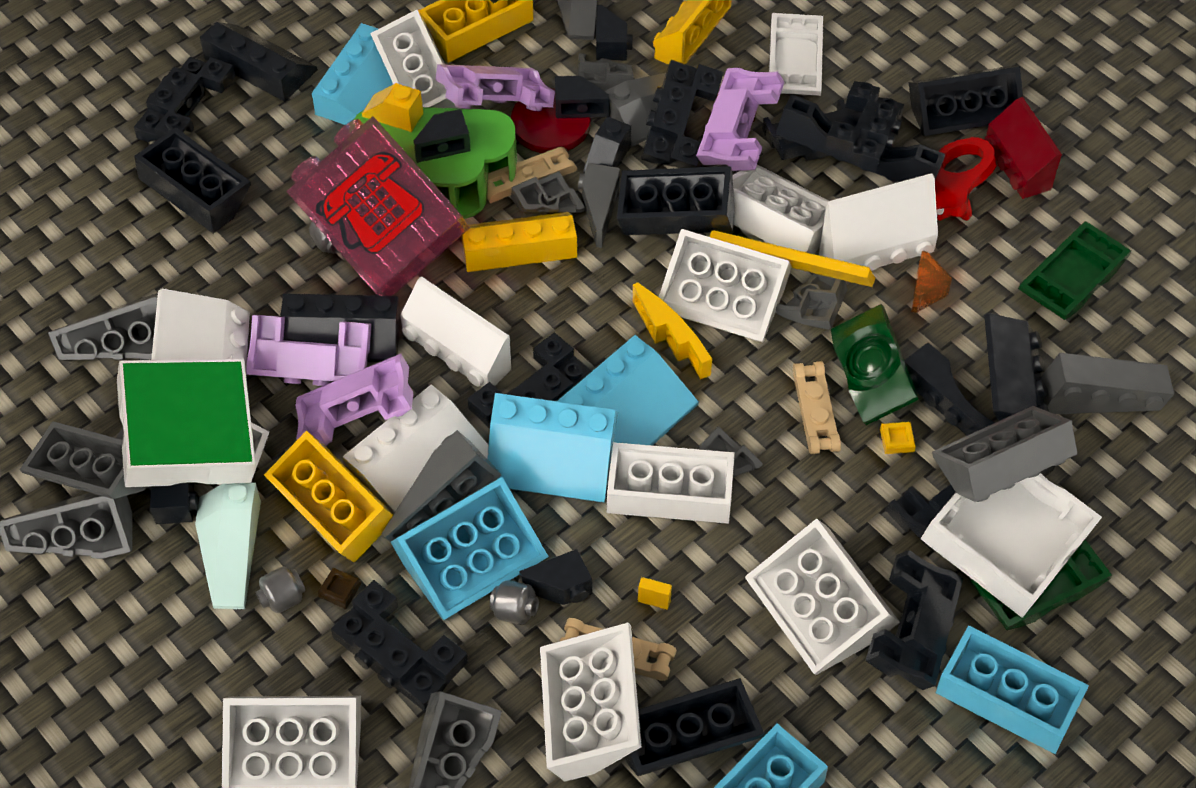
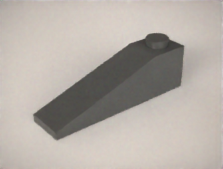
[556,0,599,40]
[604,73,666,147]
[48,293,158,360]
[382,430,501,542]
[0,493,132,559]
[409,692,502,788]

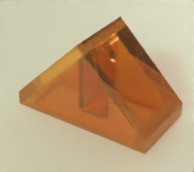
[911,251,952,313]

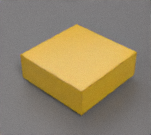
[880,422,916,454]
[638,577,672,610]

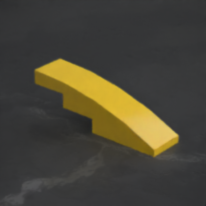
[633,283,712,380]

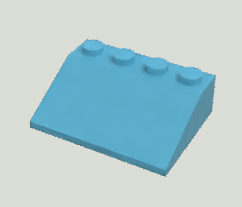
[312,23,393,127]
[557,335,699,446]
[488,393,618,503]
[391,477,549,620]

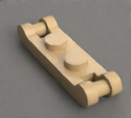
[487,147,577,204]
[793,361,841,454]
[559,618,677,681]

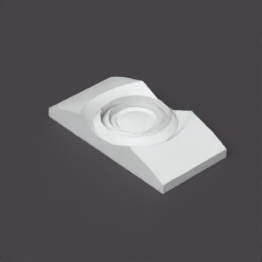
[769,13,823,96]

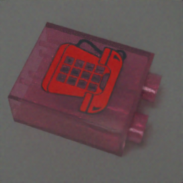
[286,116,470,296]

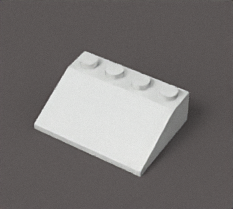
[732,165,829,254]
[819,173,938,271]
[659,229,792,343]
[151,289,250,373]
[343,385,489,514]
[745,519,900,675]
[540,623,641,781]
[222,696,361,788]

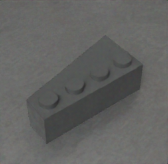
[1041,353,1174,414]

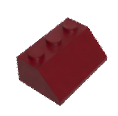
[984,97,1062,199]

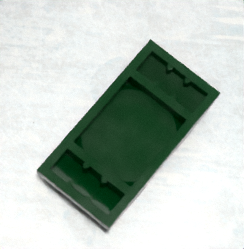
[1018,221,1132,320]
[831,304,919,425]
[971,539,1112,631]

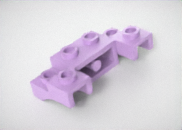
[436,64,555,111]
[696,68,784,171]
[246,315,371,386]
[295,354,413,446]

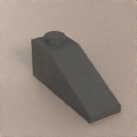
[578,163,620,248]

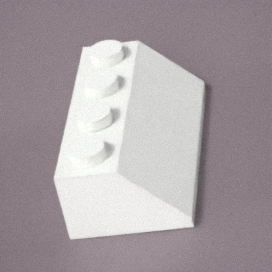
[370,10,462,109]
[400,276,512,387]
[607,442,734,524]

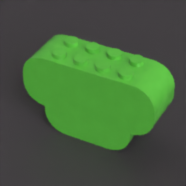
[350,107,517,219]

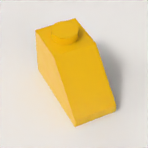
[362,83,423,132]

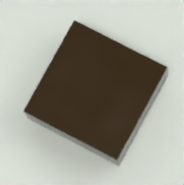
[318,568,361,609]

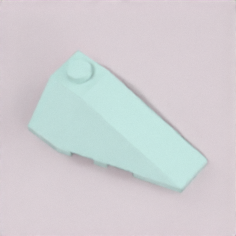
[195,483,261,609]

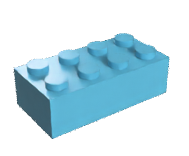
[936,625,1089,754]
[714,724,828,788]

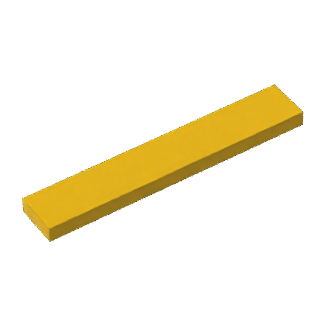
[709,230,875,287]

